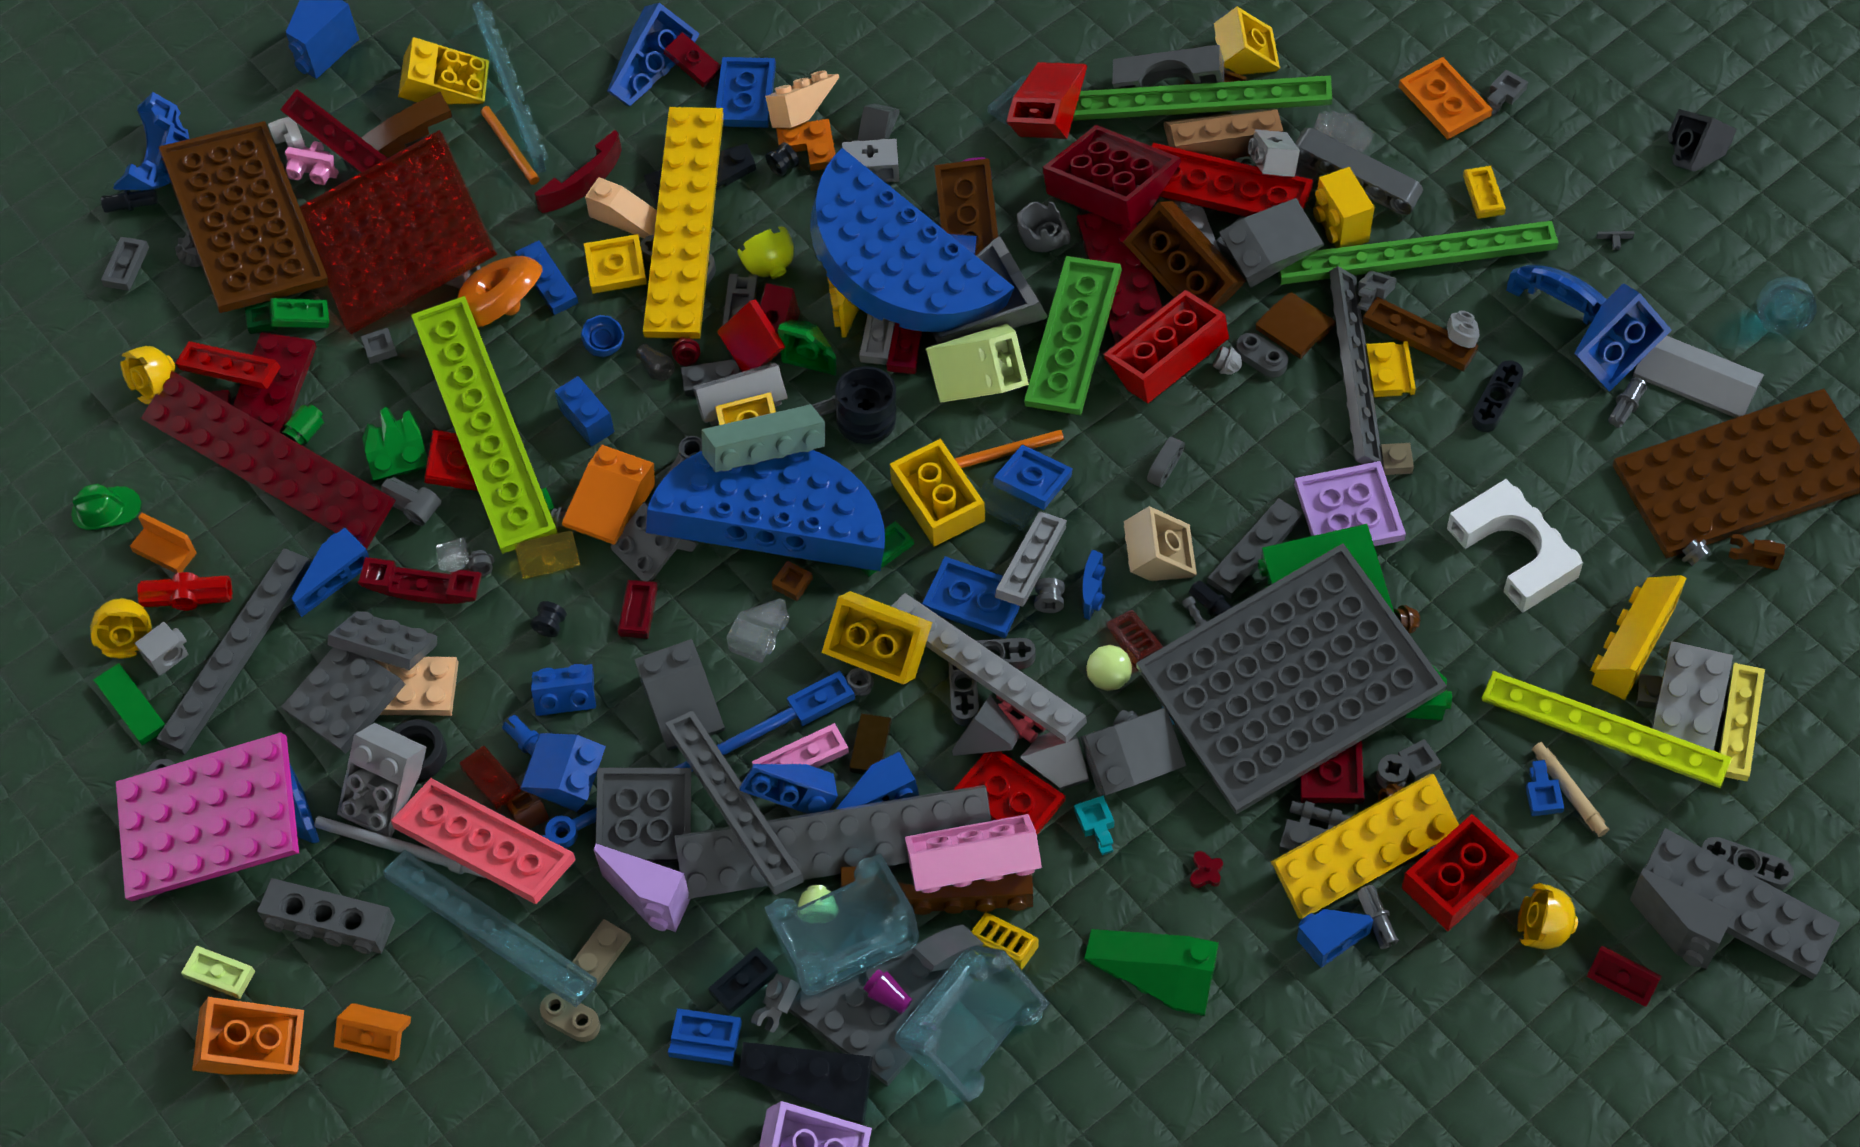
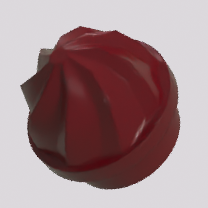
[672,337,700,366]

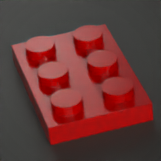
[953,751,1065,835]

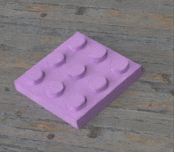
[1294,461,1406,546]

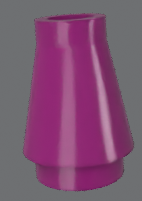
[863,969,913,1015]

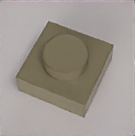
[1381,443,1414,475]

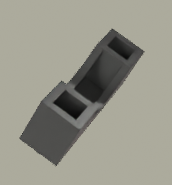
[1112,45,1224,89]

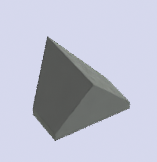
[952,695,1019,756]
[1020,732,1089,790]

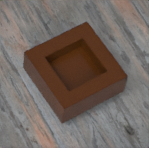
[771,561,813,601]

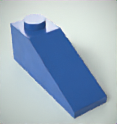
[291,528,370,617]

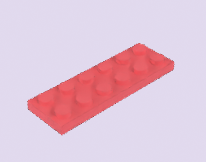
[391,778,576,904]

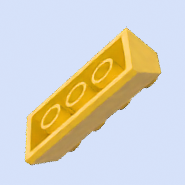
[1590,575,1687,700]

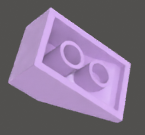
[594,844,691,932]
[759,1101,872,1147]

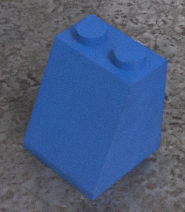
[286,0,360,79]

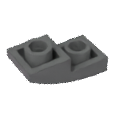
[911,925,984,971]

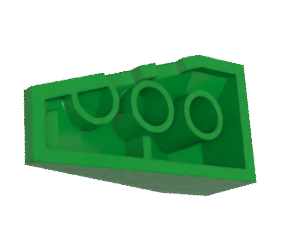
[1085,929,1219,1016]

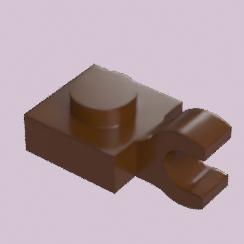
[1728,534,1785,570]

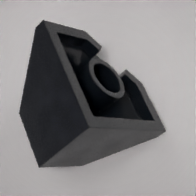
[1668,109,1737,172]

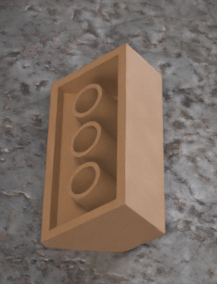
[1164,108,1283,159]

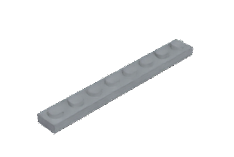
[891,593,1087,743]

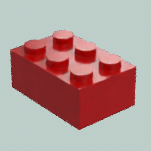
[1402,814,1519,931]

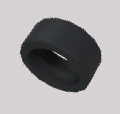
[393,719,447,781]

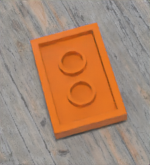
[1398,57,1493,140]

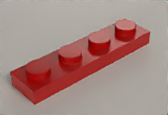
[175,341,281,389]

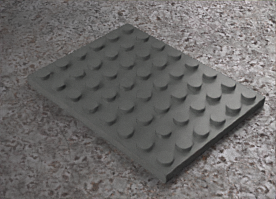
[1136,543,1447,814]

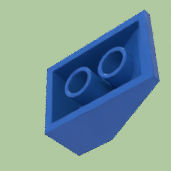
[1574,283,1672,392]

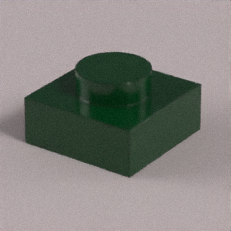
[245,301,278,334]

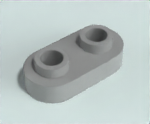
[1447,311,1480,348]

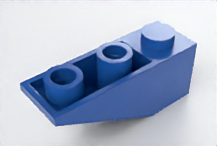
[836,752,919,809]
[739,764,838,814]

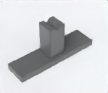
[1596,231,1635,250]

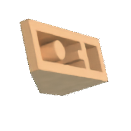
[585,177,657,238]

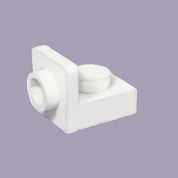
[268,117,306,149]

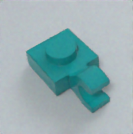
[1074,796,1114,855]

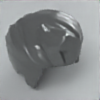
[1017,202,1071,252]

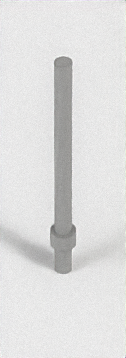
[314,816,485,878]

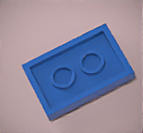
[716,57,776,128]
[922,556,1020,639]

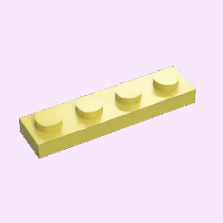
[1719,663,1765,782]

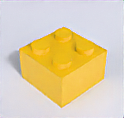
[1313,167,1375,248]

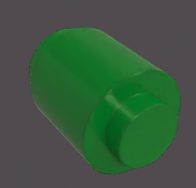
[282,404,324,445]

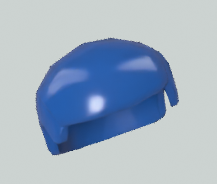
[581,315,624,358]

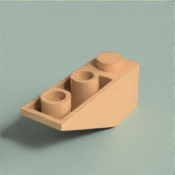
[765,70,839,128]

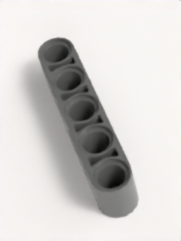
[1295,127,1423,215]

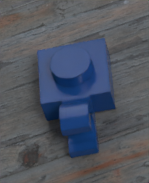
[1525,760,1564,816]

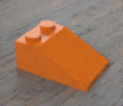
[562,445,655,545]
[192,997,304,1075]

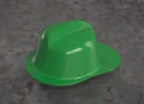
[71,484,142,530]

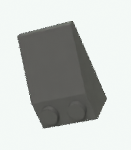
[1219,198,1324,288]
[634,639,725,751]
[1079,707,1186,796]
[1630,868,1735,970]

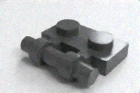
[1279,801,1351,853]

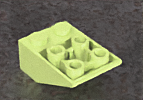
[926,323,1029,403]

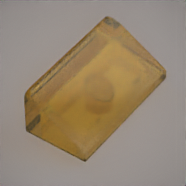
[515,531,581,579]

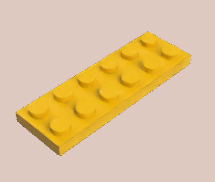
[1271,774,1459,919]

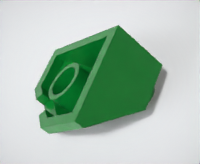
[778,319,837,375]

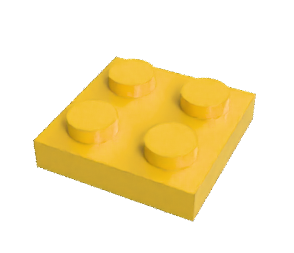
[584,234,647,294]

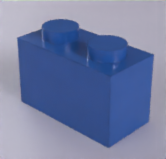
[555,376,615,447]

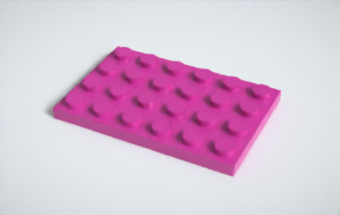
[116,732,299,901]

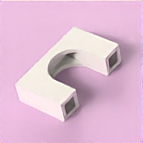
[1447,479,1583,613]

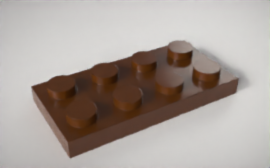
[934,158,998,255]

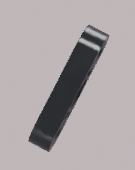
[1472,360,1524,432]

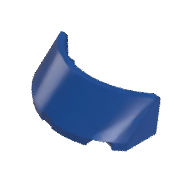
[113,92,189,190]
[1506,265,1607,325]

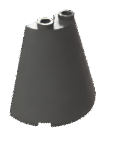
[932,236,1048,344]

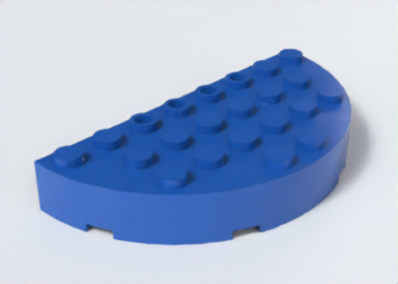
[810,148,1014,332]
[646,450,885,571]

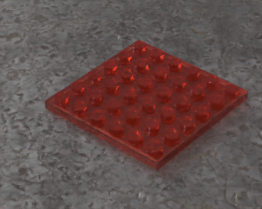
[299,130,498,334]

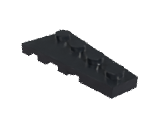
[644,143,756,210]

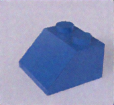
[520,733,606,812]

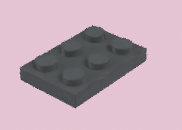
[327,611,437,670]

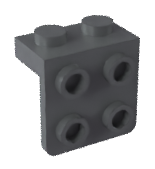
[611,502,699,582]

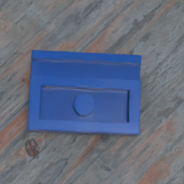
[668,1008,742,1066]

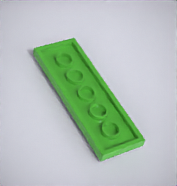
[1024,256,1122,415]

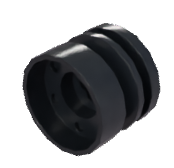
[835,366,896,444]

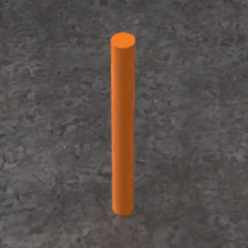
[480,106,540,185]
[954,430,1064,468]

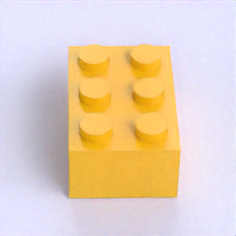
[890,439,985,547]
[821,591,932,685]

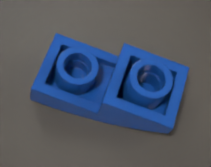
[1082,550,1106,620]

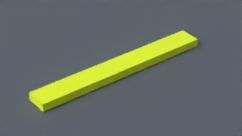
[1481,671,1732,788]

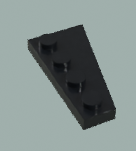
[739,1042,873,1123]

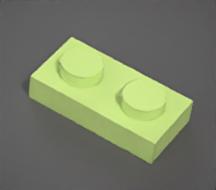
[181,945,255,999]

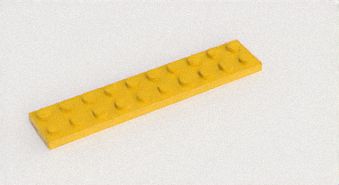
[643,107,724,339]

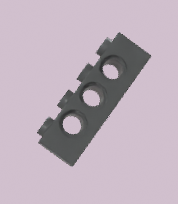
[257,878,395,954]

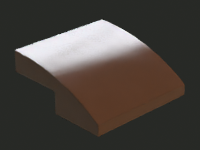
[1255,292,1336,359]

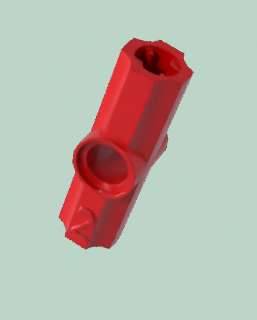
[137,572,233,611]

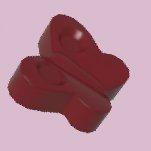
[1190,851,1223,888]

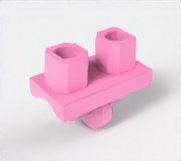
[285,141,339,185]

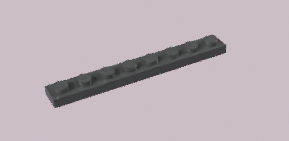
[1329,266,1384,466]
[156,548,311,755]
[665,711,804,895]

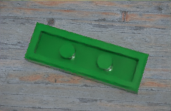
[93,663,165,746]

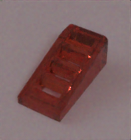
[1106,610,1163,671]

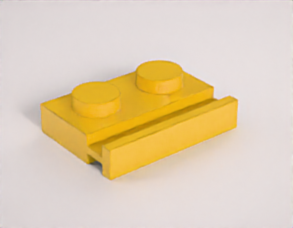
[1366,341,1416,397]

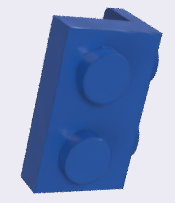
[531,664,596,716]

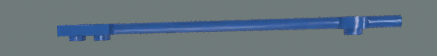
[542,671,855,848]

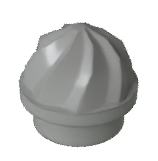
[1213,346,1242,375]

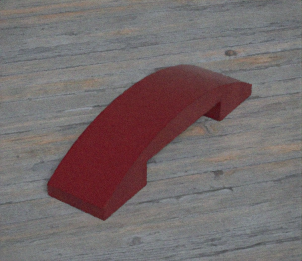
[534,130,622,213]
[358,557,482,604]

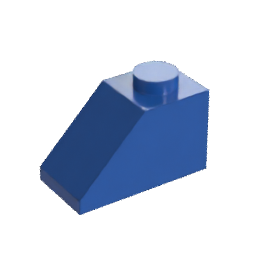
[1296,909,1374,968]

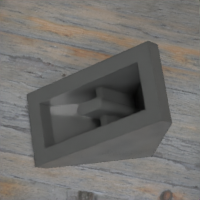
[857,103,900,141]

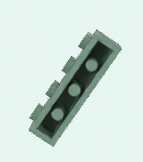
[702,404,825,472]

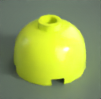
[737,226,794,279]

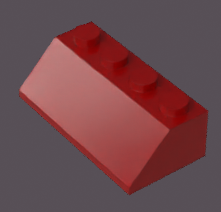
[1104,290,1229,403]

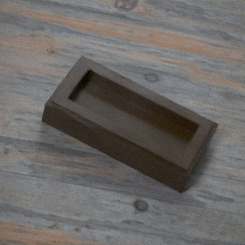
[849,713,892,774]

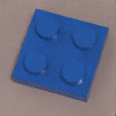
[993,445,1073,510]

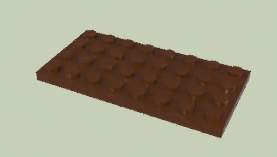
[159,121,329,313]
[1612,388,1860,559]

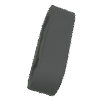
[1147,436,1185,488]

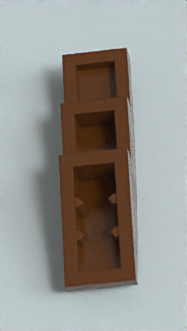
[355,92,452,172]

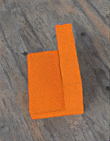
[130,513,197,574]
[334,1003,411,1061]

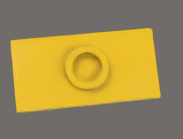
[1463,166,1506,219]

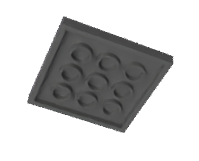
[789,912,969,1086]

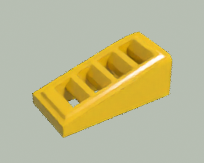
[971,912,1039,971]

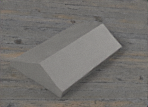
[1633,336,1764,418]

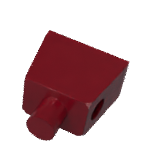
[760,283,800,335]

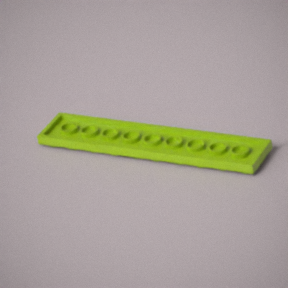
[411,296,558,554]

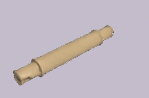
[1532,742,1610,837]

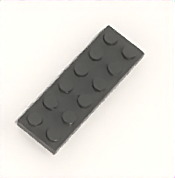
[1644,828,1840,980]

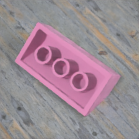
[905,814,1042,893]

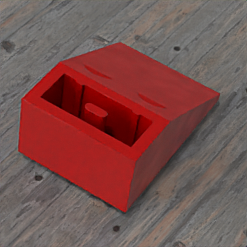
[1006,62,1087,139]

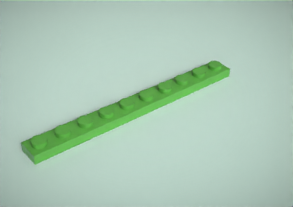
[1073,75,1332,121]
[1278,221,1558,285]

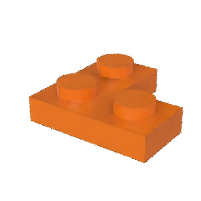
[776,119,836,171]

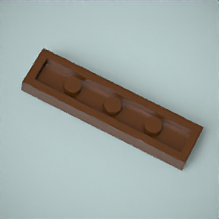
[1363,297,1479,372]

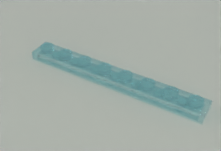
[472,1,548,174]
[383,850,597,1007]

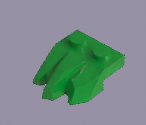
[362,407,428,483]

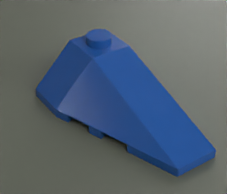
[607,3,700,106]

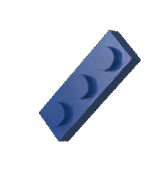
[515,240,579,315]

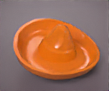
[457,256,543,328]

